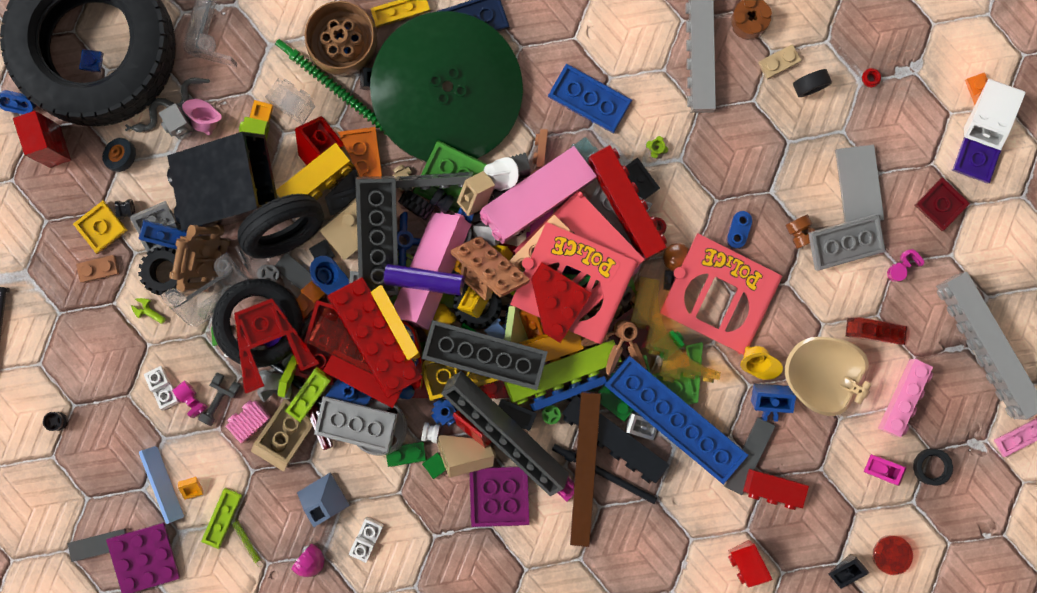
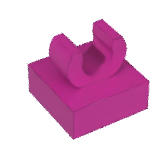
[557,477,575,502]

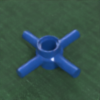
[397,212,421,267]

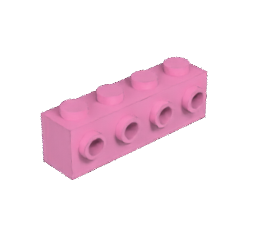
[878,359,933,438]

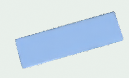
[139,446,184,524]

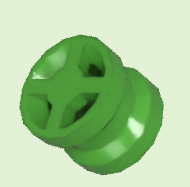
[542,405,561,424]

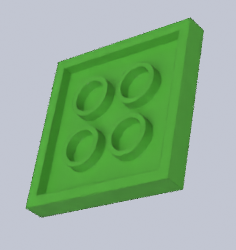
[413,140,488,213]

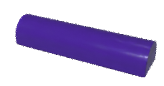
[384,264,465,296]

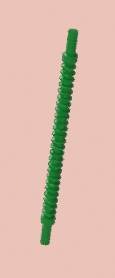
[275,39,422,161]

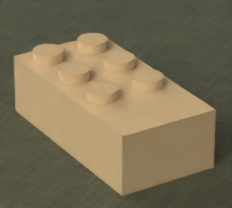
[319,198,404,260]

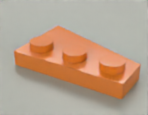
[338,127,382,177]

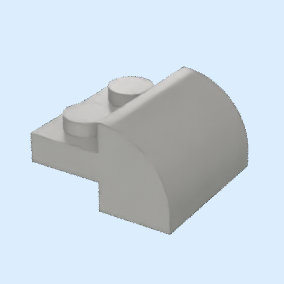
[130,201,181,252]

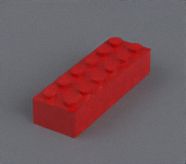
[587,145,667,262]

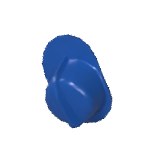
[310,256,349,295]

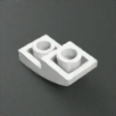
[144,366,180,411]
[349,517,384,563]

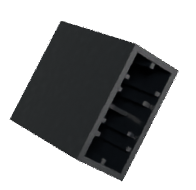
[167,132,277,231]

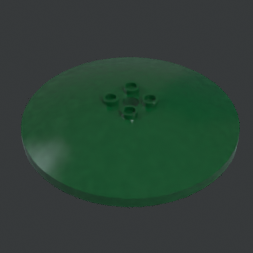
[370,11,523,162]

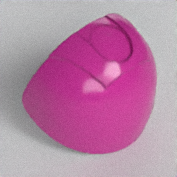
[291,543,324,577]

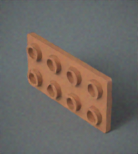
[451,236,530,301]

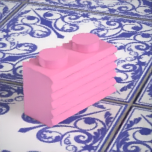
[226,400,272,444]

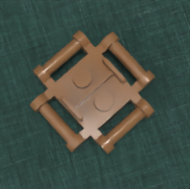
[169,224,231,293]

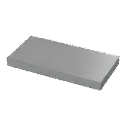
[835,145,884,223]
[808,214,885,271]
[314,396,399,453]

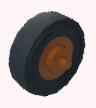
[102,138,136,172]

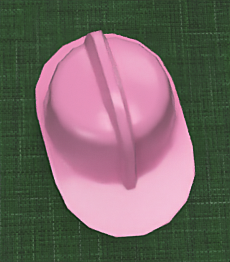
[182,99,222,135]

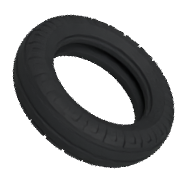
[237,194,324,259]
[212,279,303,368]

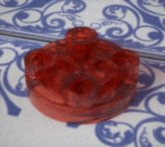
[873,535,913,575]

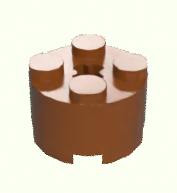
[731,0,772,40]

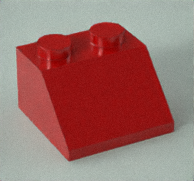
[728,540,773,588]

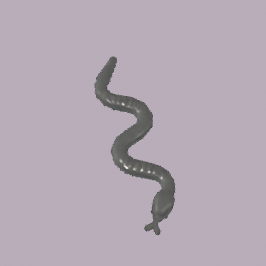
[125,77,210,133]

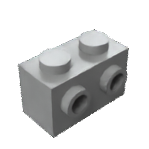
[159,103,194,139]

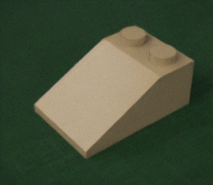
[251,399,313,472]

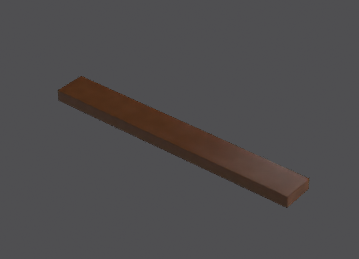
[570,391,601,547]

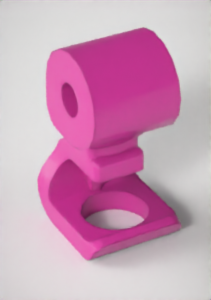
[887,249,924,282]
[172,380,208,419]

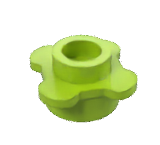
[646,136,668,158]

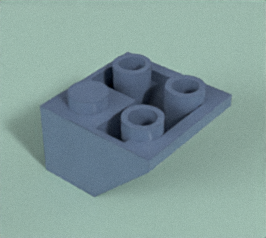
[297,472,350,527]

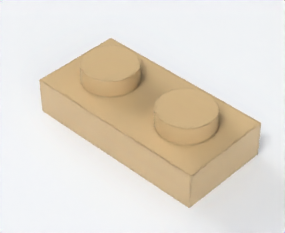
[758,44,801,79]

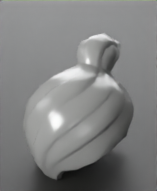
[257,370,292,402]

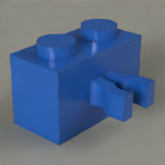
[751,383,796,422]

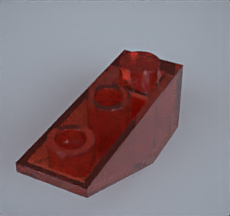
[845,318,907,345]

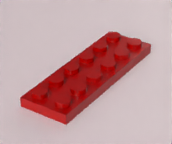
[328,277,423,398]

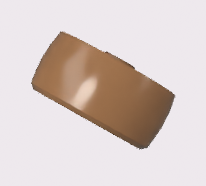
[304,1,378,76]

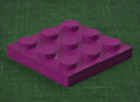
[469,467,529,527]
[106,522,180,593]

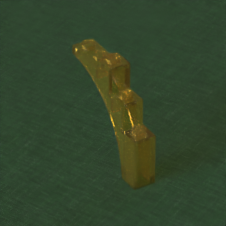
[630,276,721,383]

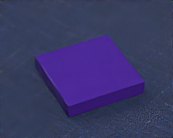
[952,137,1002,184]

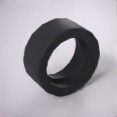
[793,69,832,97]
[913,449,953,486]

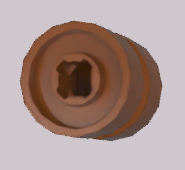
[785,214,816,249]

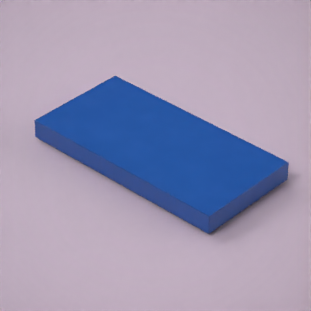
[548,64,632,134]

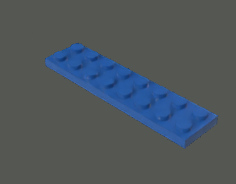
[605,356,748,485]

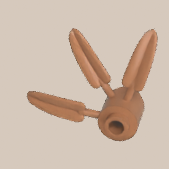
[581,319,647,375]

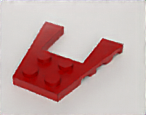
[234,298,319,394]

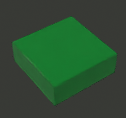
[422,452,446,479]

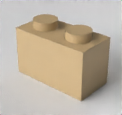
[457,171,495,216]

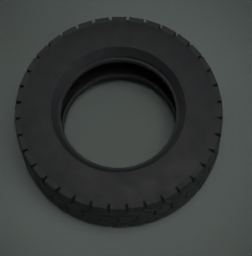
[0,0,176,127]

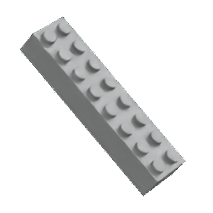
[936,272,1037,420]

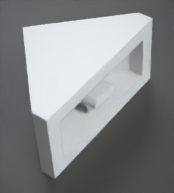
[625,414,657,441]

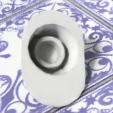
[484,157,519,191]

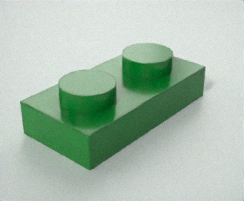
[386,442,426,467]

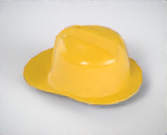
[740,346,783,380]

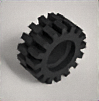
[398,190,435,221]

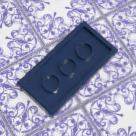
[436,0,510,32]

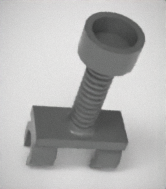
[198,373,241,426]

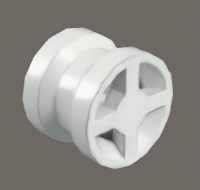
[421,422,440,444]

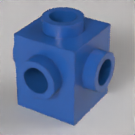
[431,398,458,426]

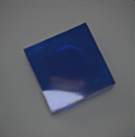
[79,49,104,73]

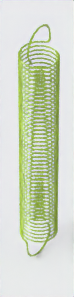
[231,517,262,567]

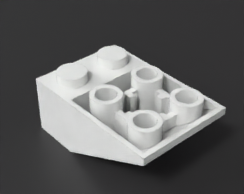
[964,78,1026,150]

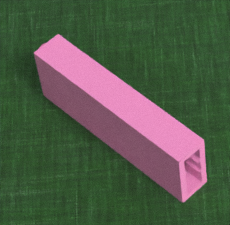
[480,146,597,244]
[394,212,471,330]

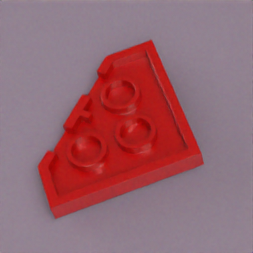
[531,262,592,343]

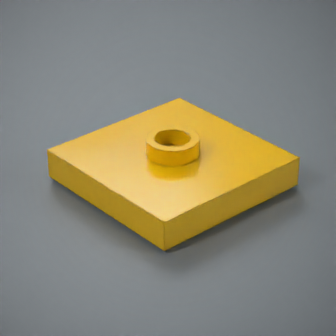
[73,200,128,254]

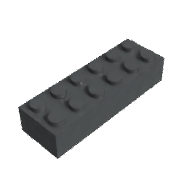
[355,176,399,295]
[422,320,548,391]

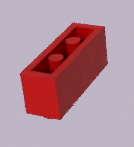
[743,469,809,510]

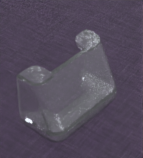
[160,253,250,327]

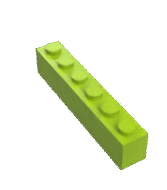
[503,340,621,404]

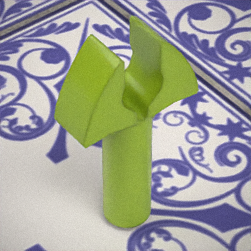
[131,298,166,324]

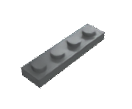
[396,172,474,191]

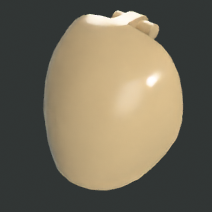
[785,337,872,416]

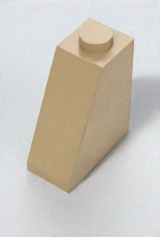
[437,435,496,478]

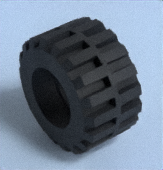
[138,247,190,296]
[453,283,502,329]

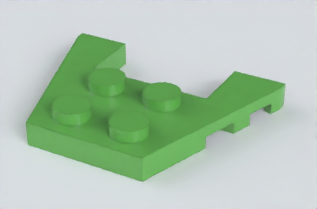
[643,342,703,405]

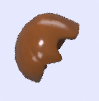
[663,243,689,271]

